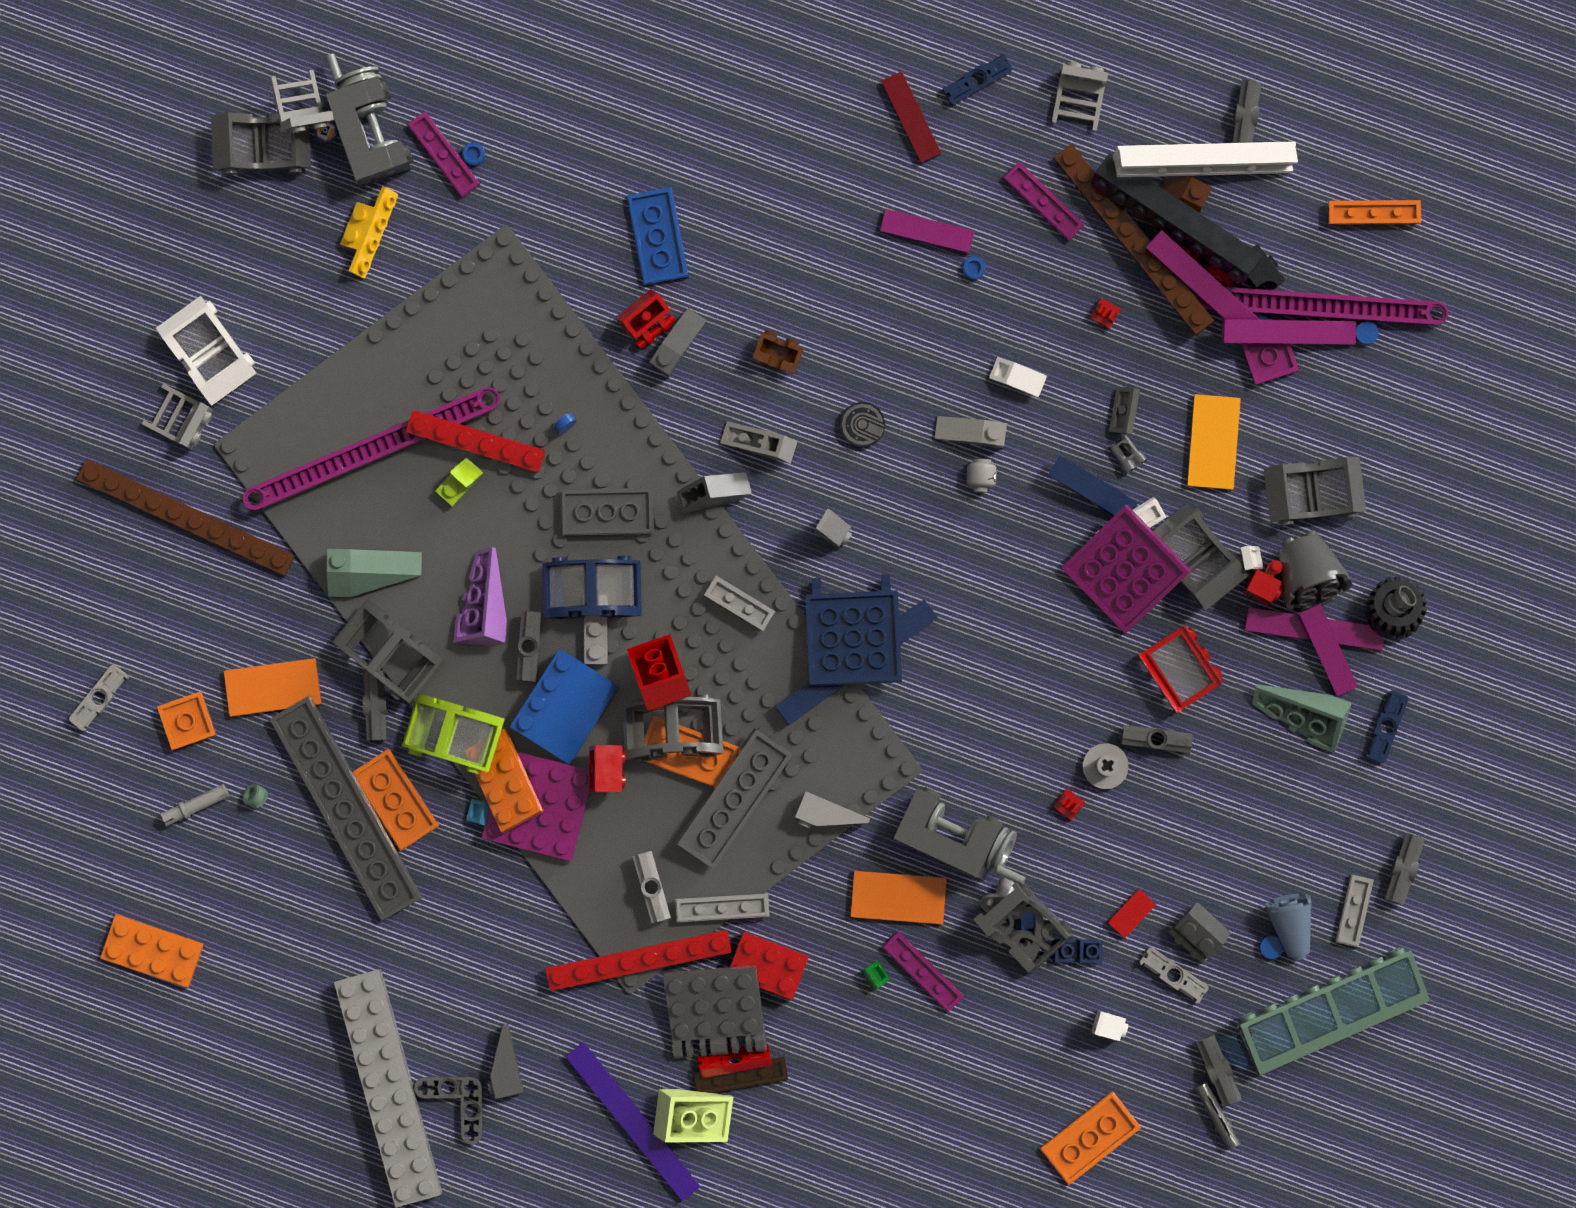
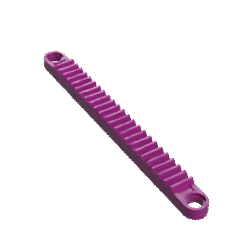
[1185,284,1448,326]
[243,387,501,511]

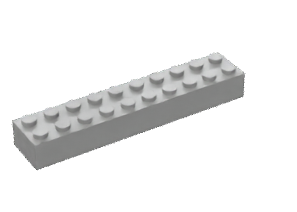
[334,969,442,1208]

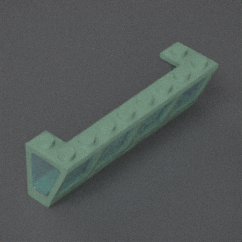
[1235,947,1430,1075]

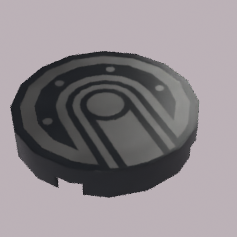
[839,402,885,448]

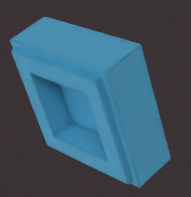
[466,799,489,826]

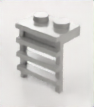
[1052,62,1108,131]
[270,70,334,133]
[142,383,213,450]

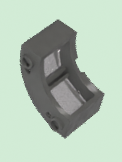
[211,112,311,175]
[1263,457,1366,526]
[1153,503,1249,610]

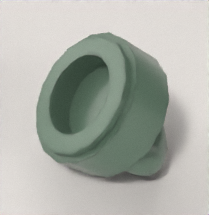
[243,784,268,809]

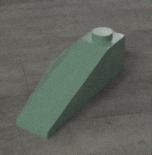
[327,549,422,597]
[1252,684,1352,753]

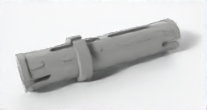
[160,783,230,826]

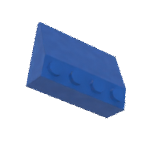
[510,649,619,765]

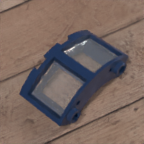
[542,556,642,620]

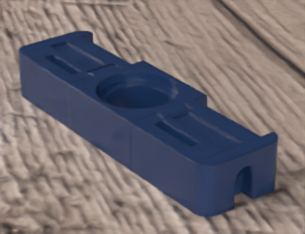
[943,53,1012,105]
[1365,691,1409,763]

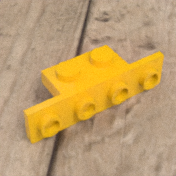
[340,186,398,278]

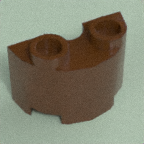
[752,330,804,374]

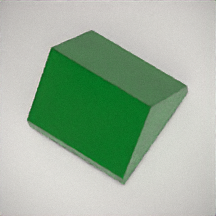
[861,960,890,991]

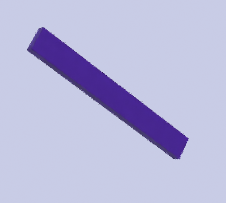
[566,1042,701,1201]

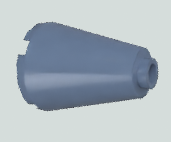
[1265,894,1312,960]

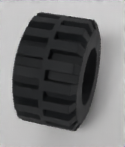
[1365,576,1427,640]

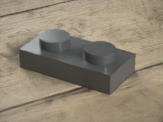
[1109,387,1140,435]

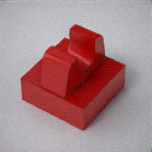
[1089,298,1121,329]
[1053,788,1085,821]

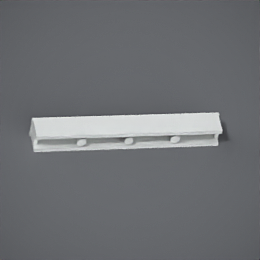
[1113,142,1298,177]

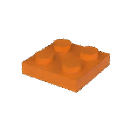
[157,691,216,750]

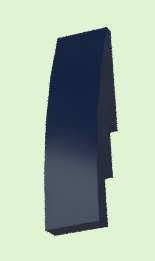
[1048,455,1138,516]

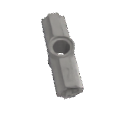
[632,851,671,923]

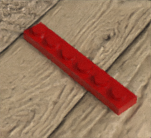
[406,409,545,473]

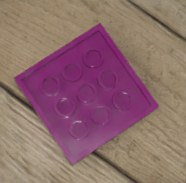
[1061,504,1191,634]
[482,752,589,861]

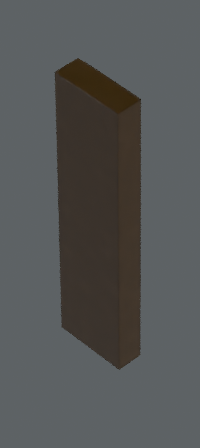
[693,1056,789,1093]

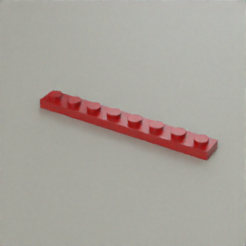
[545,930,732,991]

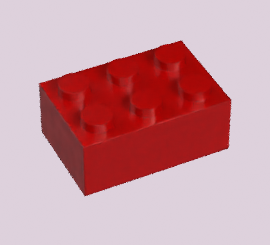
[627,634,692,711]
[730,932,809,1000]

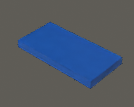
[627,187,689,286]

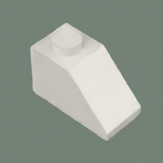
[1091,1010,1128,1041]

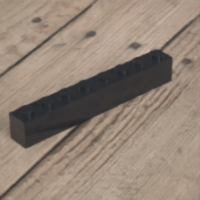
[1090,153,1263,285]

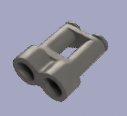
[1108,435,1148,475]

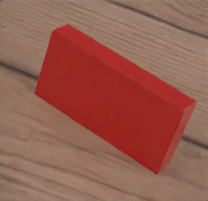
[1107,889,1156,938]

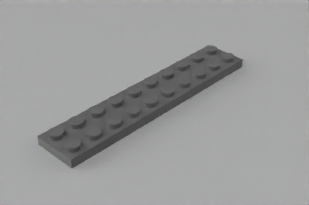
[270,696,423,921]

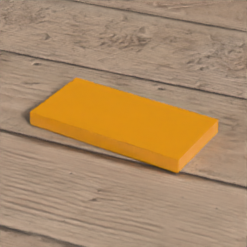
[1187,394,1241,490]

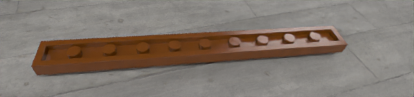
[1054,144,1214,336]
[77,459,296,576]

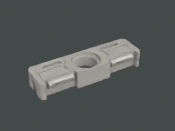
[69,665,129,731]
[1139,947,1208,1003]

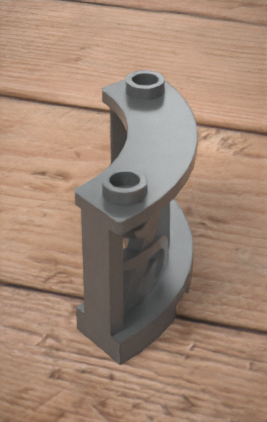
[973,883,1074,973]

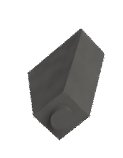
[677,472,752,513]

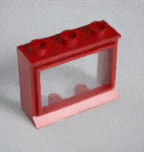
[1137,625,1223,714]

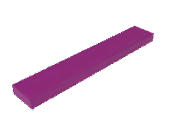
[1145,230,1260,320]
[1222,319,1356,344]
[1244,608,1384,651]

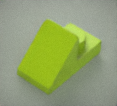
[435,457,484,507]

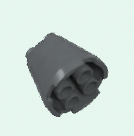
[1278,531,1352,610]

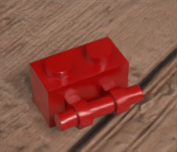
[615,289,676,349]
[1242,560,1283,605]
[589,745,626,794]

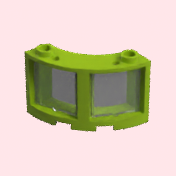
[402,693,505,774]

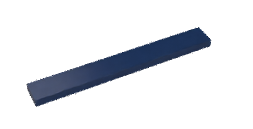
[775,599,938,726]

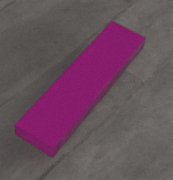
[407,111,481,198]
[1003,162,1085,242]
[880,209,974,254]
[1298,603,1358,696]
[882,931,964,1013]

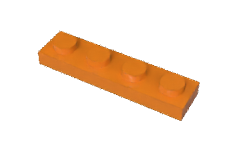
[1328,200,1421,225]

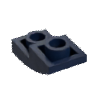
[1052,939,1102,963]

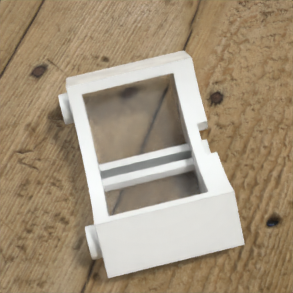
[156,296,256,406]

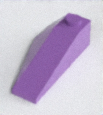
[453,547,507,646]

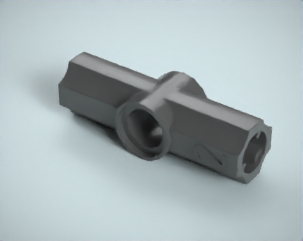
[1232,79,1261,143]
[516,611,541,682]
[363,670,388,741]
[1121,725,1193,754]
[1384,833,1425,905]
[1196,1034,1242,1107]

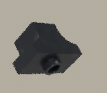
[1246,244,1285,289]

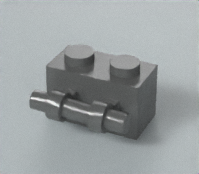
[1168,902,1231,964]

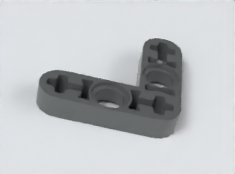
[414,1076,483,1145]

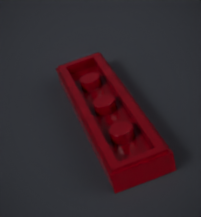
[881,71,941,164]

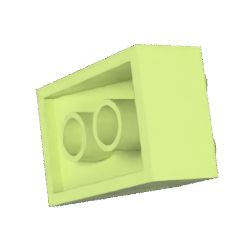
[653,1089,733,1142]

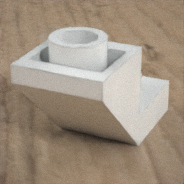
[989,357,1047,397]

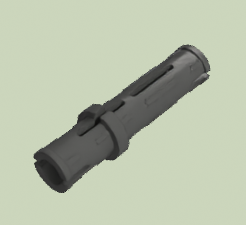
[1194,1082,1241,1150]

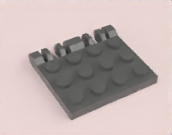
[663,965,767,1059]

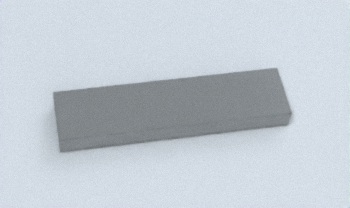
[675,893,769,922]

